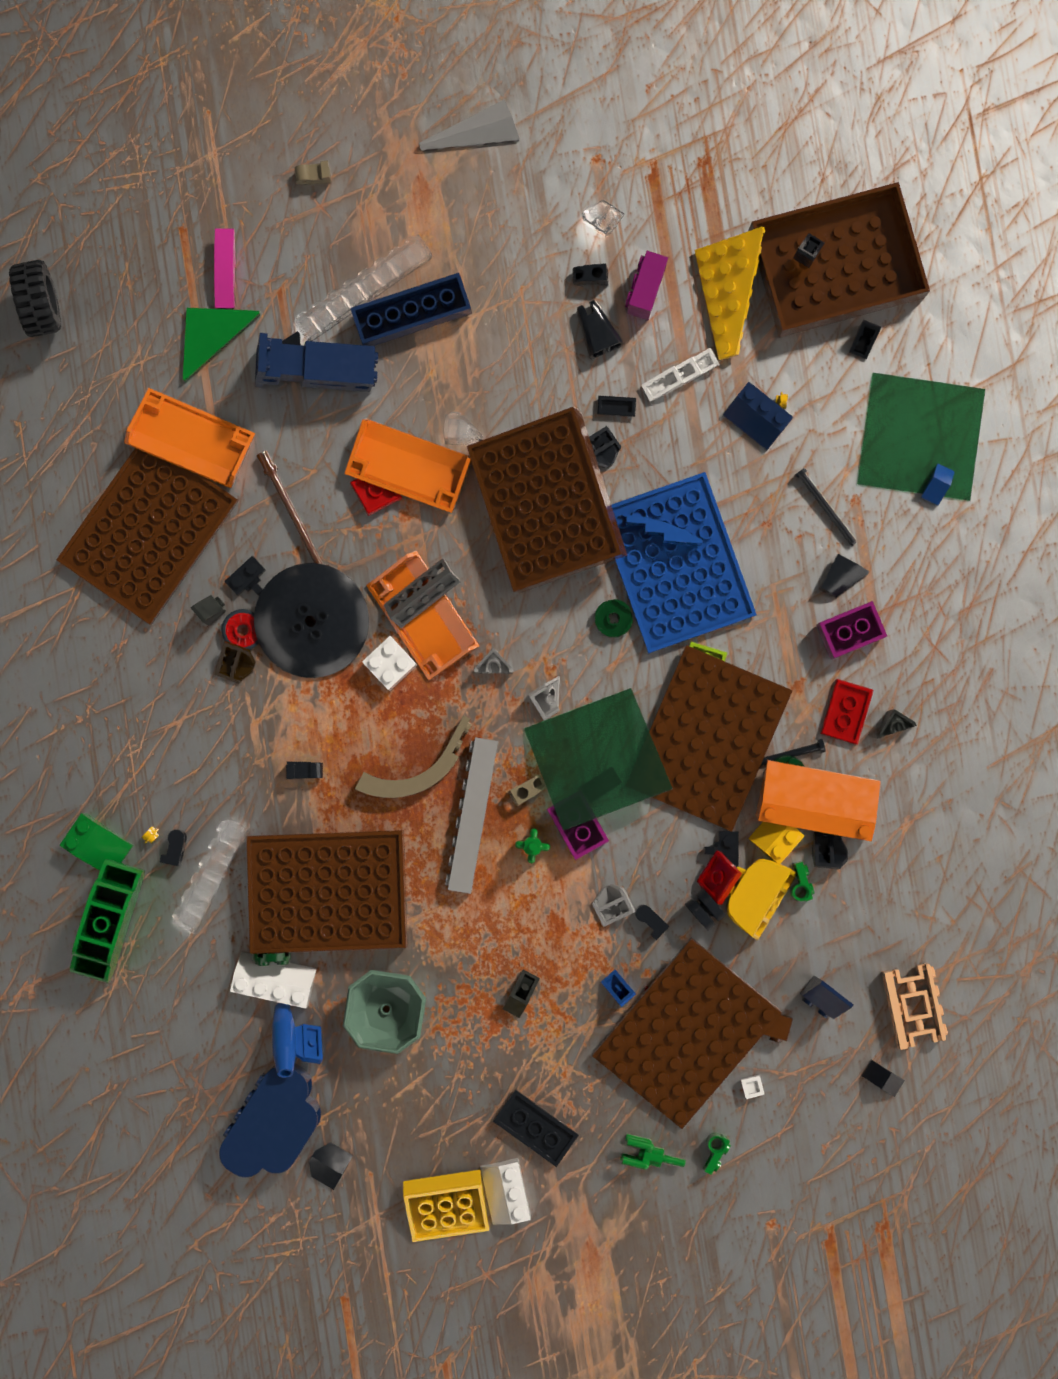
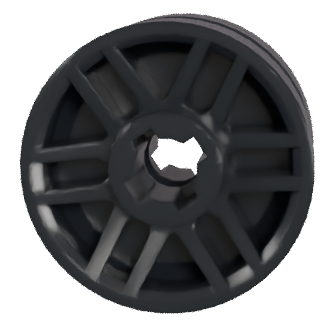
[685,889,726,931]

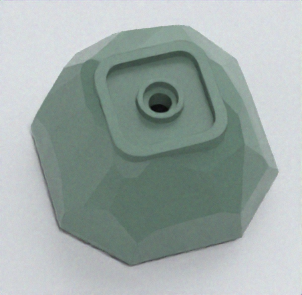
[342,970,426,1054]

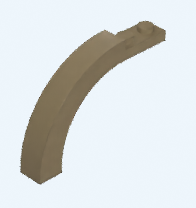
[355,715,472,798]

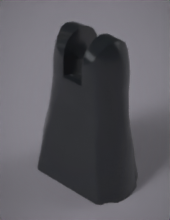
[577,300,623,359]

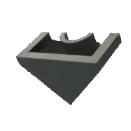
[876,709,917,739]

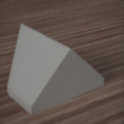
[474,648,513,674]
[528,676,560,721]

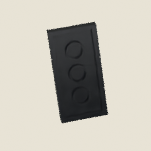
[493,1089,579,1167]

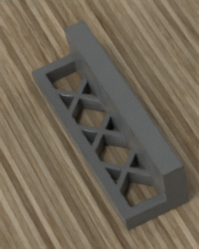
[384,558,460,628]

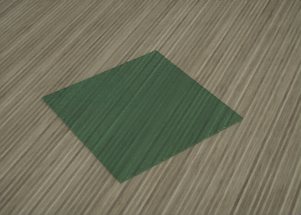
[857,373,985,501]
[524,688,673,831]

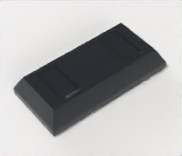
[597,396,636,417]

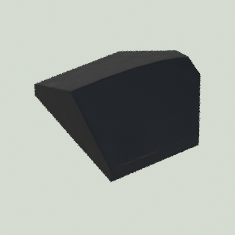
[589,426,622,468]
[812,831,848,869]
[309,1142,353,1190]

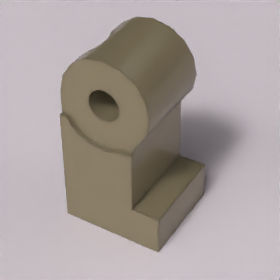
[295,160,331,185]
[508,774,548,806]

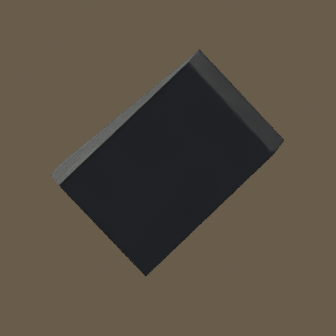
[793,233,825,268]
[849,320,881,359]
[861,1059,905,1097]

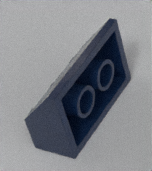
[723,382,794,450]

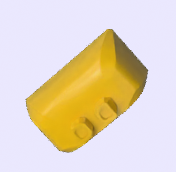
[727,859,797,940]

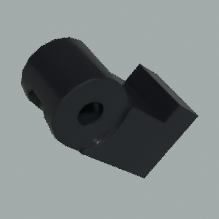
[572,263,609,286]
[286,762,323,779]
[160,829,187,866]
[635,905,670,940]

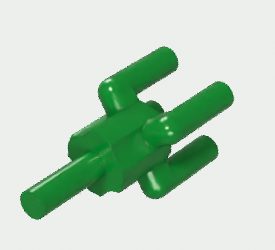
[515,828,550,864]
[620,1134,686,1170]

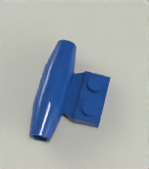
[272,1003,323,1078]

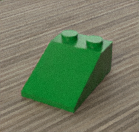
[59,813,134,871]

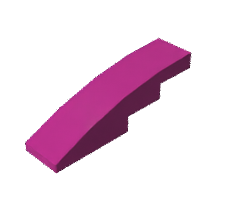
[214,228,236,308]

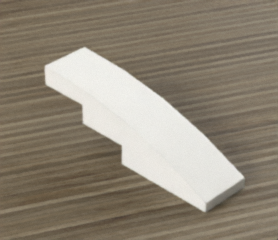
[641,348,720,402]

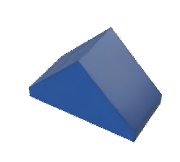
[921,463,955,506]
[601,970,636,1007]

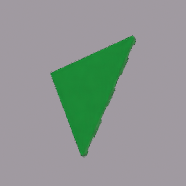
[183,308,260,381]

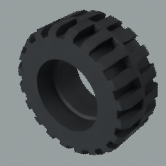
[9,259,61,337]

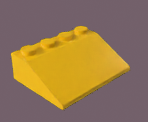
[403,1170,489,1242]

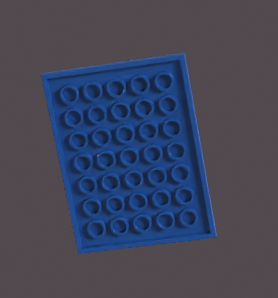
[611,472,757,654]

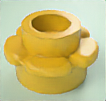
[776,392,788,409]
[141,826,159,843]

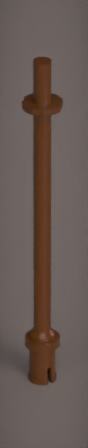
[257,450,329,566]

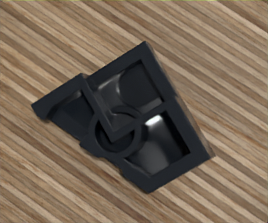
[819,554,869,598]

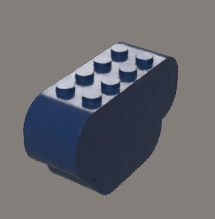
[219,1063,321,1177]

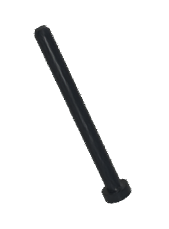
[794,467,856,546]
[761,739,826,766]

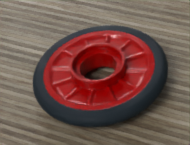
[222,609,259,650]

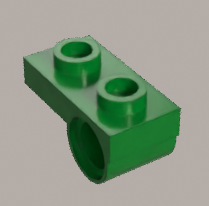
[790,861,815,901]
[703,1133,731,1175]

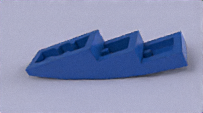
[625,515,702,546]

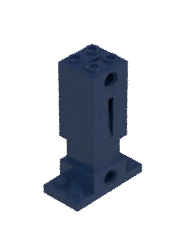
[255,333,378,392]

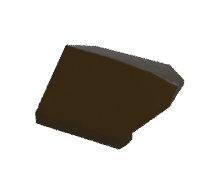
[214,641,256,684]

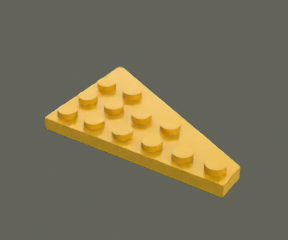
[694,227,765,360]

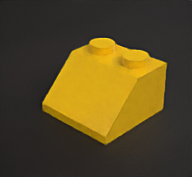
[748,822,805,864]

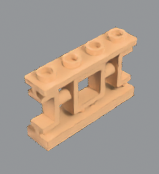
[881,962,948,1050]

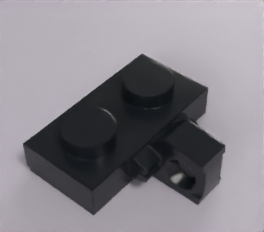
[224,555,266,596]
[704,831,739,868]

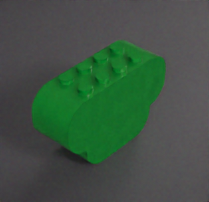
[70,859,145,983]

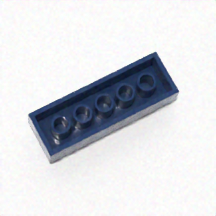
[350,273,472,346]

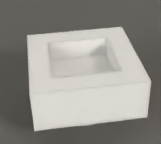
[740,1075,765,1099]

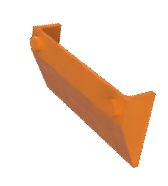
[124,388,255,488]
[344,419,472,513]
[366,551,480,680]
[755,760,881,841]

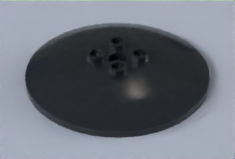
[254,563,369,678]

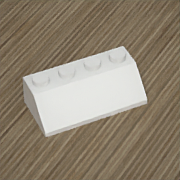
[230,952,317,1008]

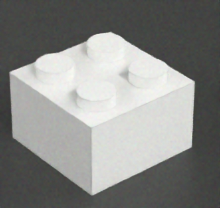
[362,636,417,691]

